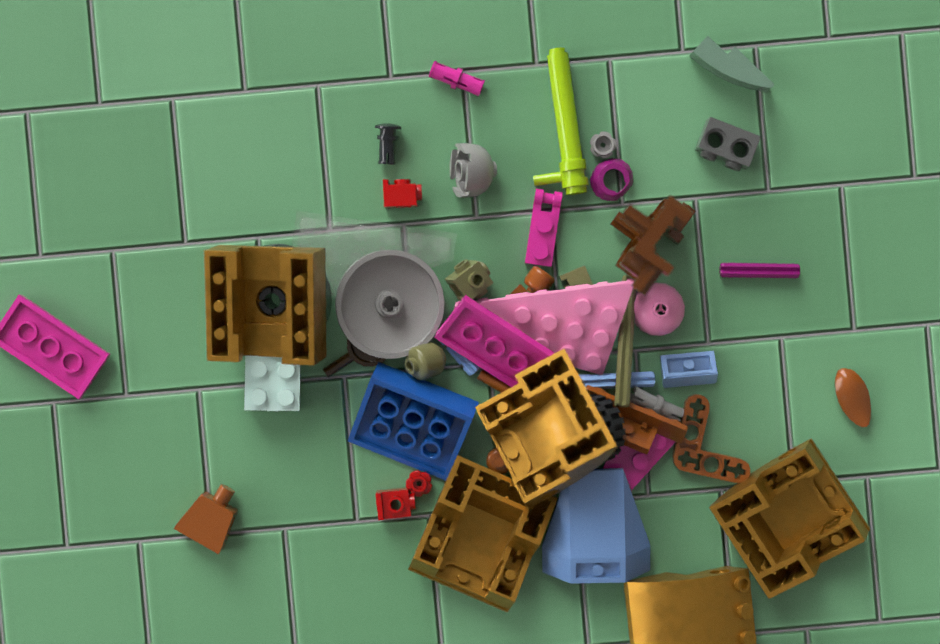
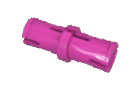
[429,61,485,97]

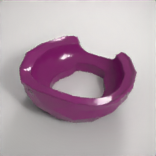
[590,158,633,201]

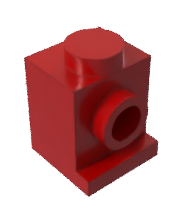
[383,179,422,209]
[375,487,416,521]

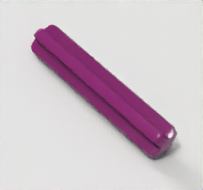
[719,263,800,278]

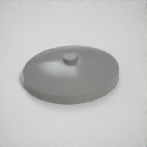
[335,250,444,359]

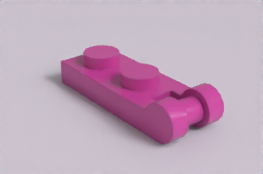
[525,188,563,267]

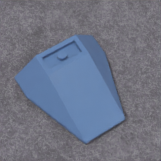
[542,468,650,584]

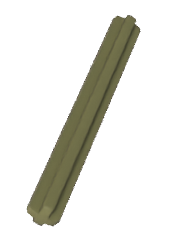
[614,275,636,408]

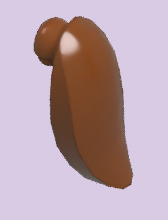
[835,368,871,427]

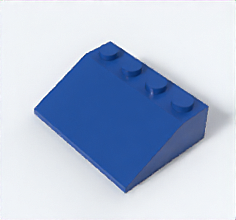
[348,362,479,481]

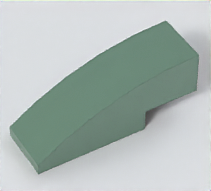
[689,36,775,92]

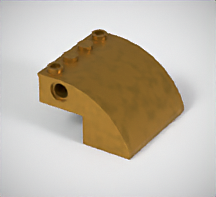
[475,349,617,509]
[709,438,871,599]
[408,455,557,613]
[624,566,756,644]

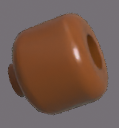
[524,266,554,293]
[486,447,508,474]

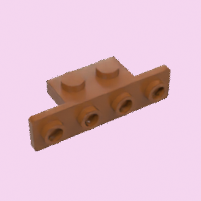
[586,385,688,455]

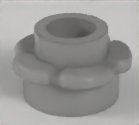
[590,132,616,158]

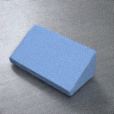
[660,351,718,388]

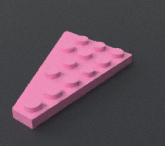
[454,278,635,375]

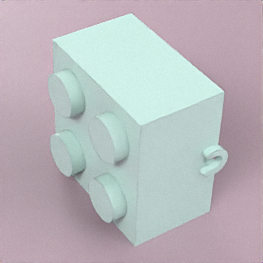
[244,355,301,412]

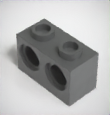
[695,117,761,171]

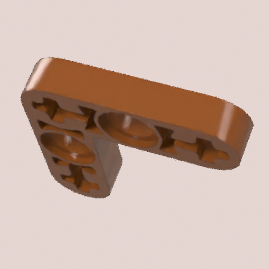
[672,394,750,483]

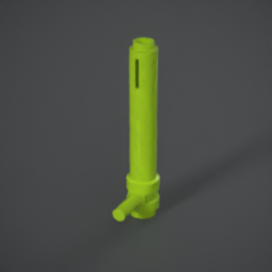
[533,47,589,195]

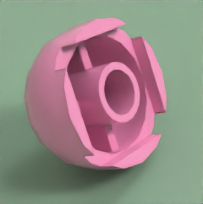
[634,283,685,336]

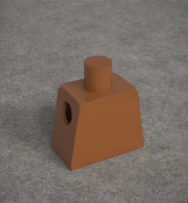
[174,484,238,554]

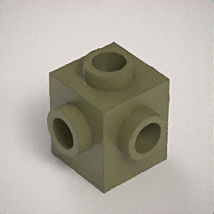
[445,259,493,301]

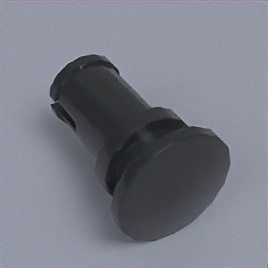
[375,123,402,165]

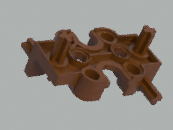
[610,195,696,296]

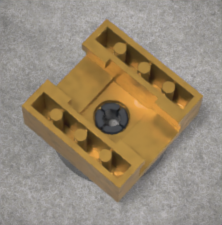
[204,244,332,365]

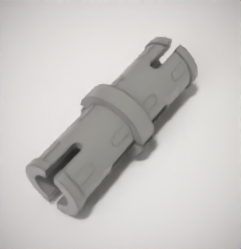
[630,386,684,421]

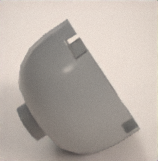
[450,143,497,198]

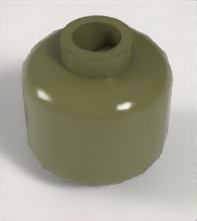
[405,342,446,381]

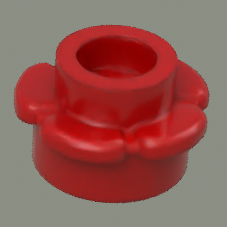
[406,470,432,497]

